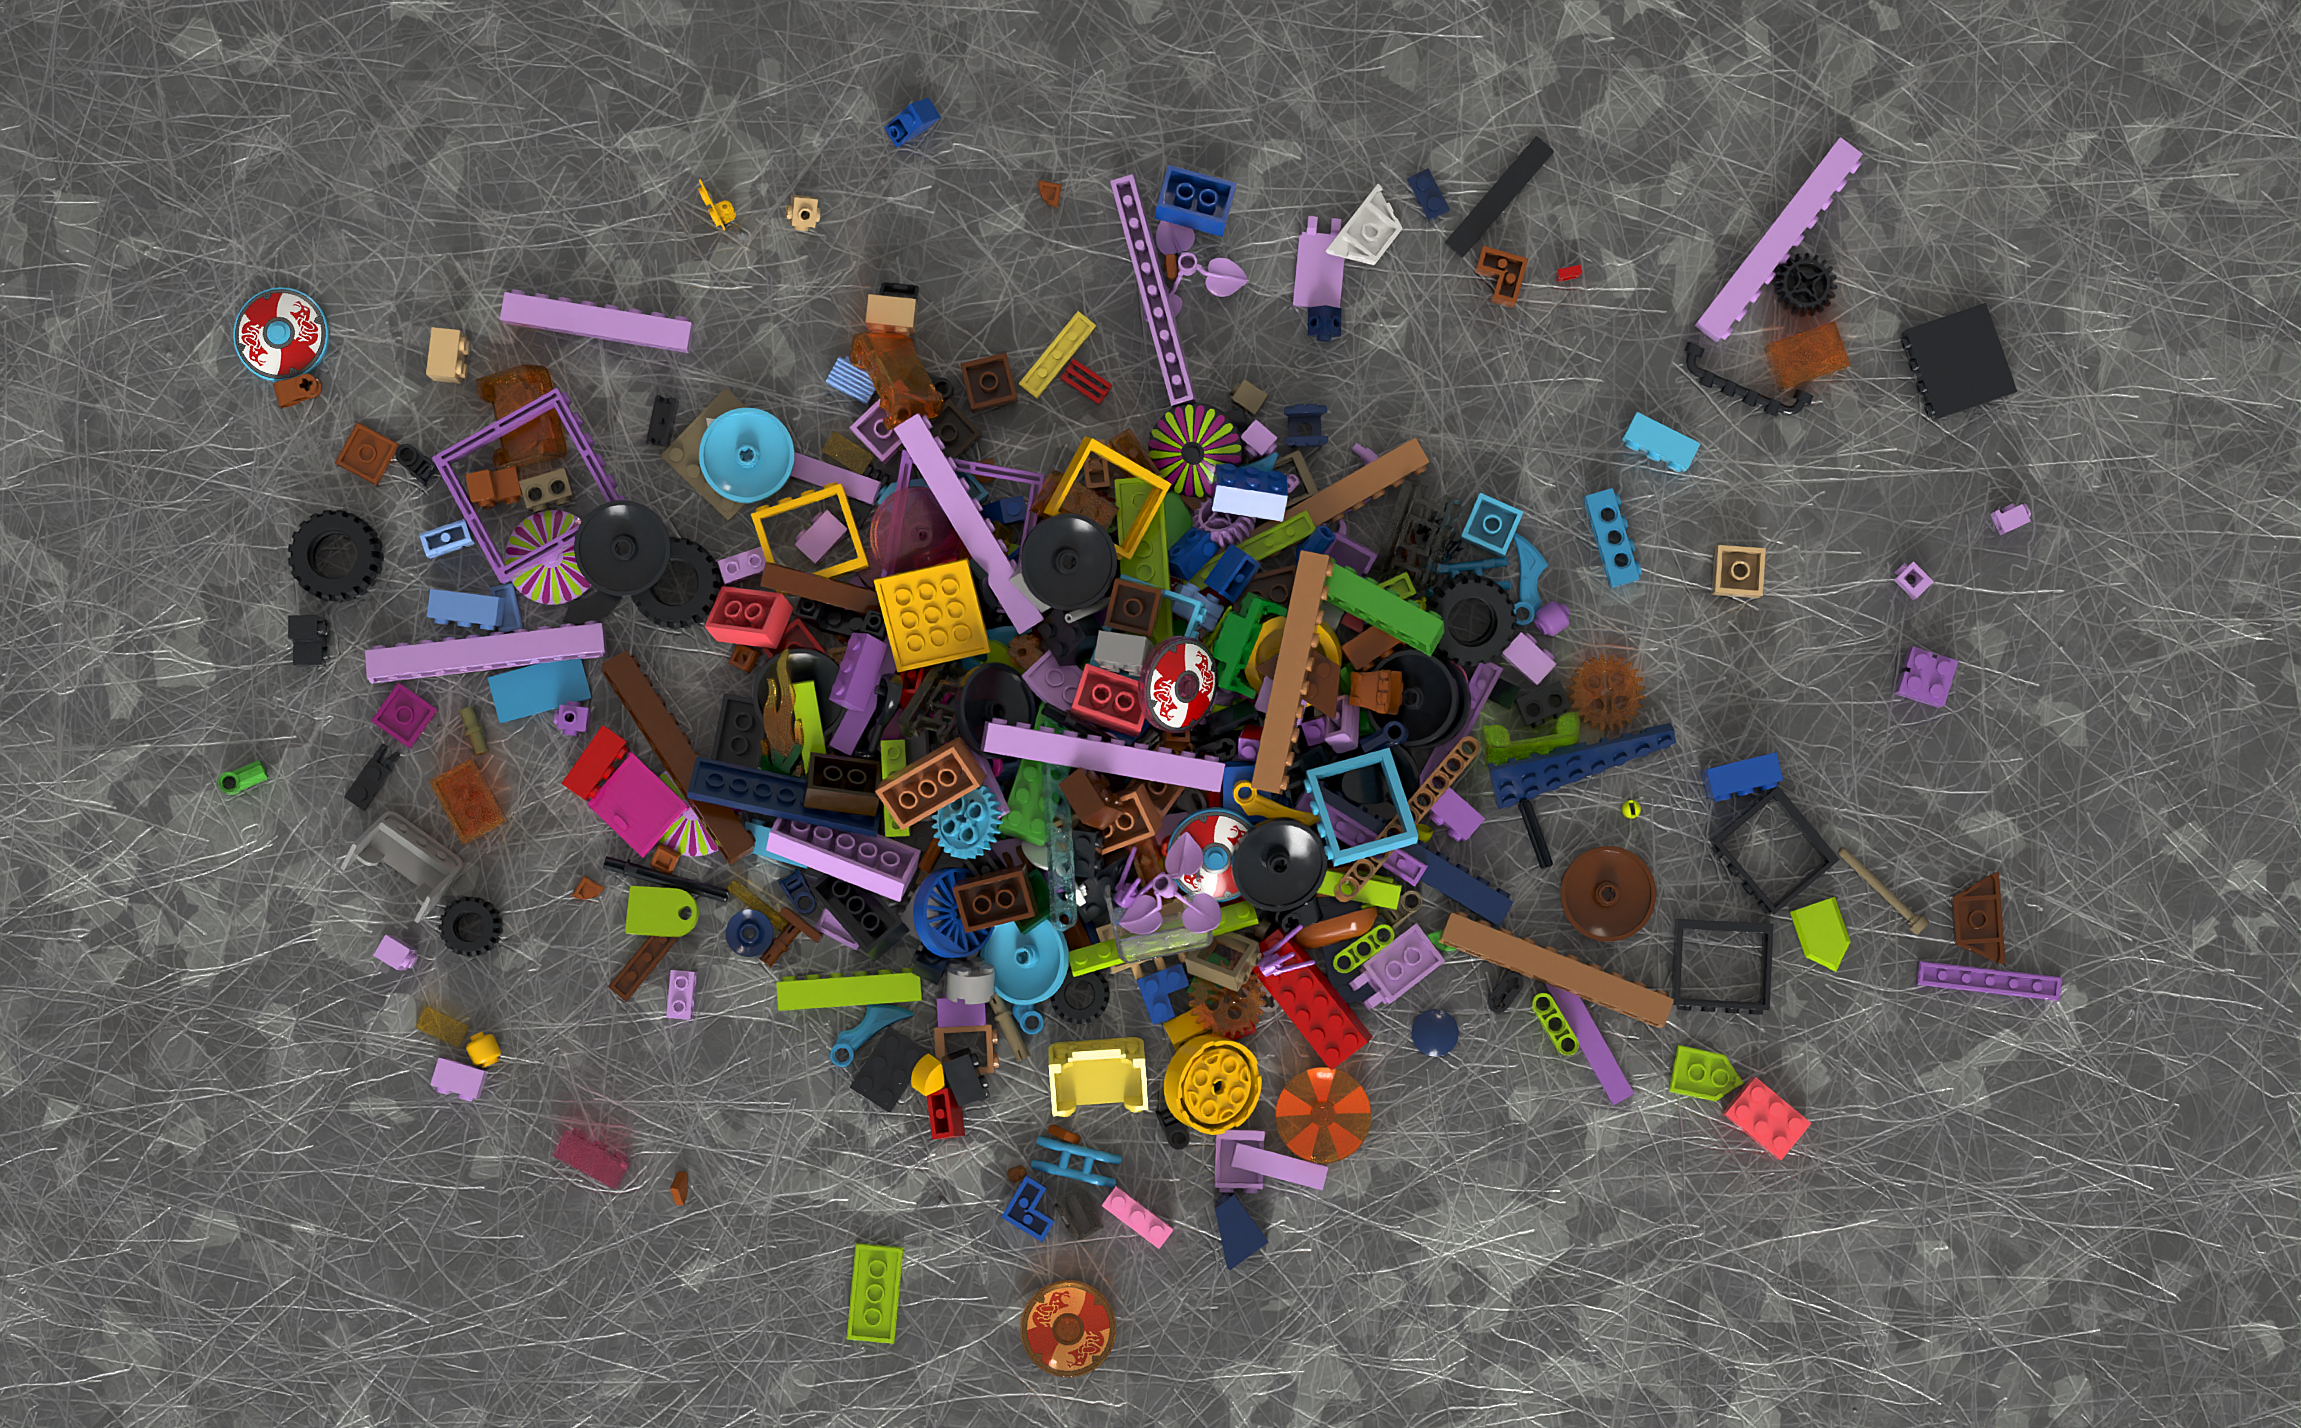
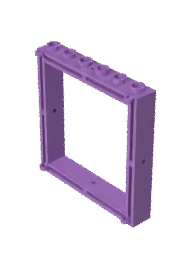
[432,388,626,584]
[881,450,1049,614]

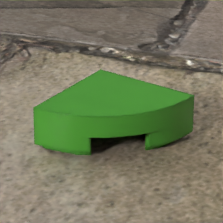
[1426,929,1456,951]

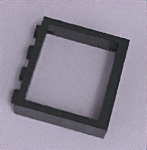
[1710,786,1840,915]
[1671,919,1774,1015]

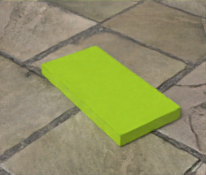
[846,1243,904,1344]

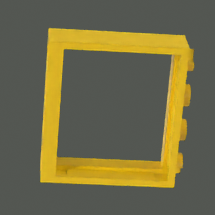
[1043,436,1171,560]
[751,482,870,596]

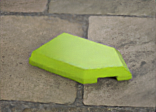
[1790,897,1851,972]
[1668,1045,1743,1102]

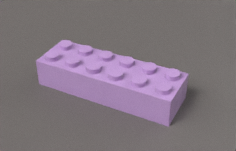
[766,817,921,902]

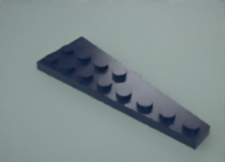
[1487,723,1676,809]

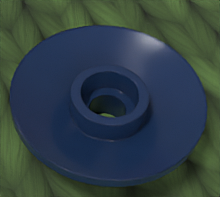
[725,909,773,957]

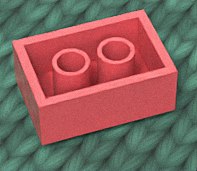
[704,586,794,649]
[1070,664,1148,738]
[1722,1076,1811,1160]

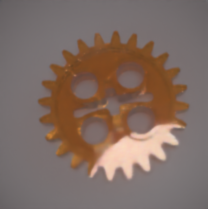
[1568,654,1645,731]
[1188,960,1266,1038]

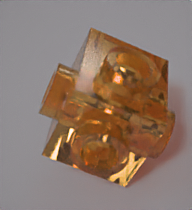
[1007,634,1046,671]

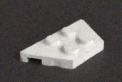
[1325,184,1403,265]

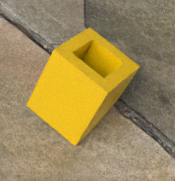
[911,1053,945,1096]

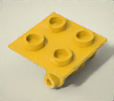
[697,179,736,231]

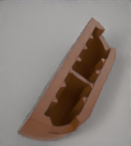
[1292,907,1377,950]

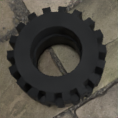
[439,897,503,957]
[1050,966,1110,1024]

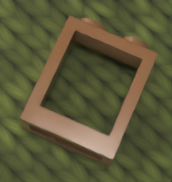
[934,1025,999,1075]

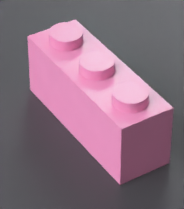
[1101,1185,1174,1249]

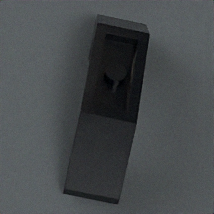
[794,597,886,639]

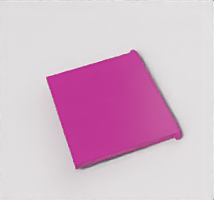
[587,751,690,858]

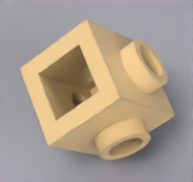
[785,195,820,231]

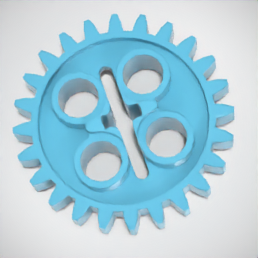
[932,783,1003,859]

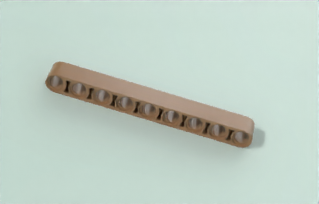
[1334,736,1480,902]

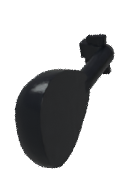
[853,673,903,758]
[1340,764,1420,805]

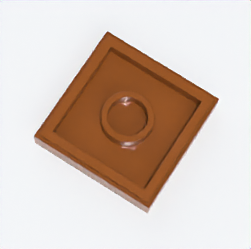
[335,422,400,486]

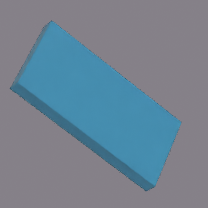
[488,658,592,724]

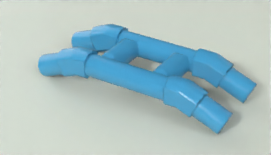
[1423,557,1511,598]
[1031,1136,1122,1188]

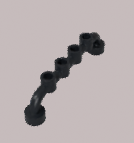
[1684,342,1814,416]

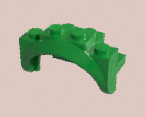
[1211,592,1289,699]

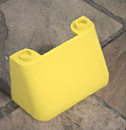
[1048,1037,1148,1117]

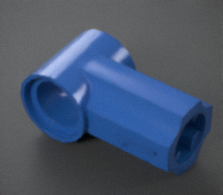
[1296,525,1335,566]

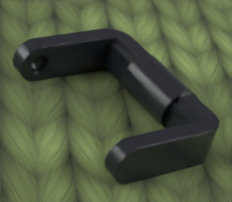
[879,282,919,301]

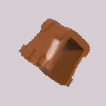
[1348,669,1404,715]

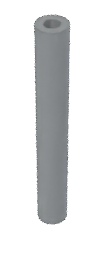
[1065,596,1111,623]

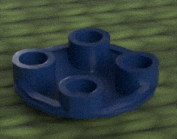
[1411,1009,1459,1057]

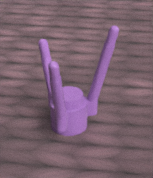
[1114,846,1165,908]
[1258,924,1315,977]

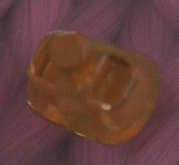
[1007,1165,1027,1182]

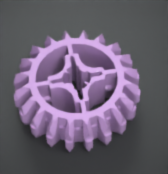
[1192,497,1256,550]

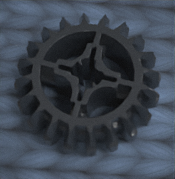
[1773,253,1837,317]

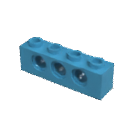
[1583,488,1642,589]

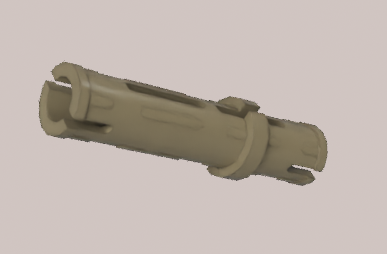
[989,992,1031,1062]

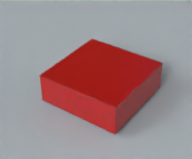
[1555,265,1583,282]

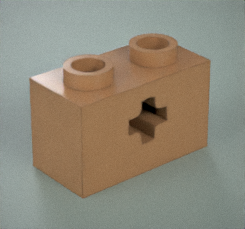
[1083,439,1110,492]

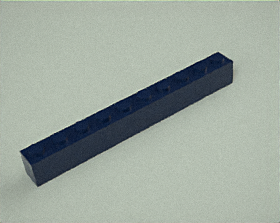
[1293,779,1514,926]

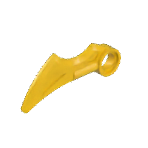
[1232,780,1319,826]

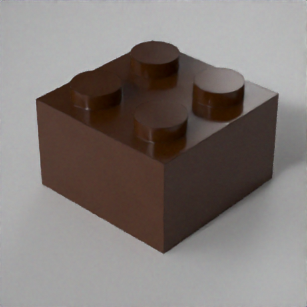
[960,352,1018,413]
[1104,577,1165,637]
[1058,767,1125,830]

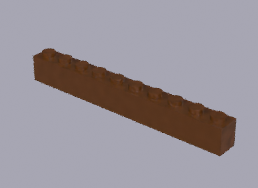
[601,650,756,866]

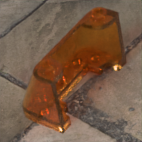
[849,332,943,430]
[476,364,567,471]

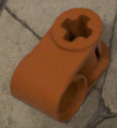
[273,374,322,408]

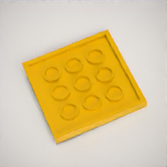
[874,558,991,672]

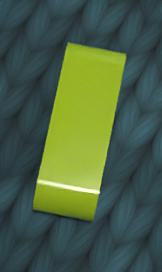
[1333,924,1394,973]
[1531,993,1579,1055]

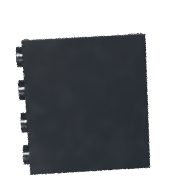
[1900,303,2018,422]

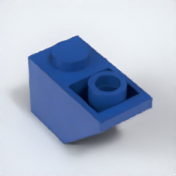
[884,98,941,147]

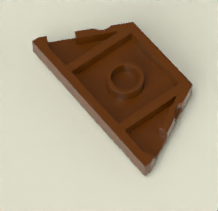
[1256,649,1341,719]
[1951,872,2006,964]

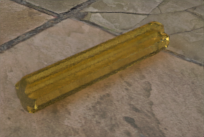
[727,880,789,931]

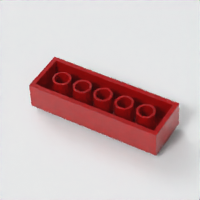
[1252,927,1373,1070]

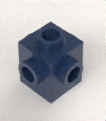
[1307,305,1342,342]

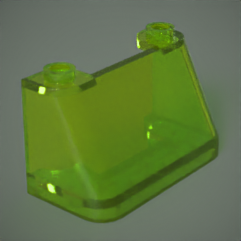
[1479,711,1580,772]

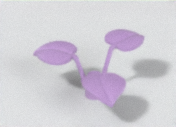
[1143,220,1248,322]
[1119,832,1221,934]

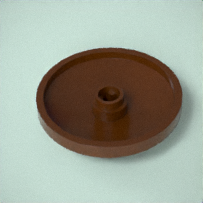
[1560,846,1656,942]

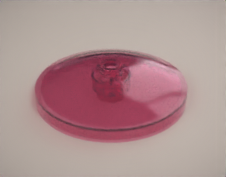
[870,486,963,575]

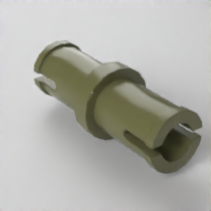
[459,706,489,756]

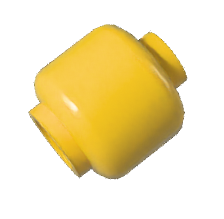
[466,1031,501,1069]

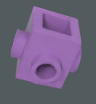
[554,701,591,736]

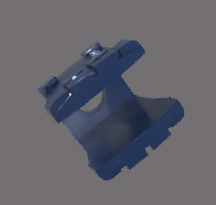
[1284,404,1328,448]

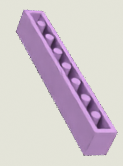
[500,289,694,353]

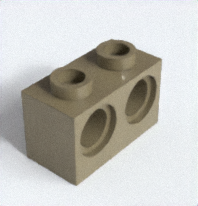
[519,468,575,513]

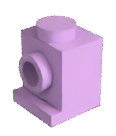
[1990,503,2031,535]
[1894,561,1934,600]

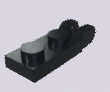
[344,743,400,811]

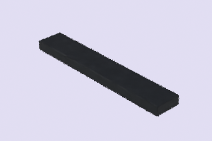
[1445,136,1554,258]

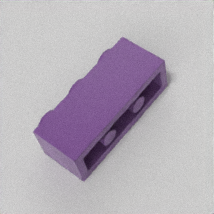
[829,633,888,711]

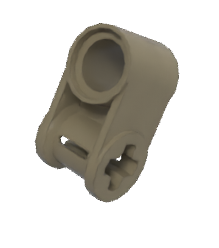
[1377,890,1422,929]

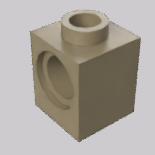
[1230,379,1268,417]

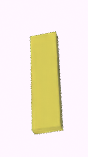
[1019,311,1097,399]

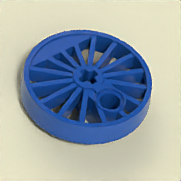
[913,867,995,958]

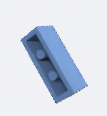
[427,589,506,630]

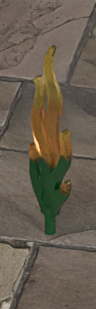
[760,648,804,819]

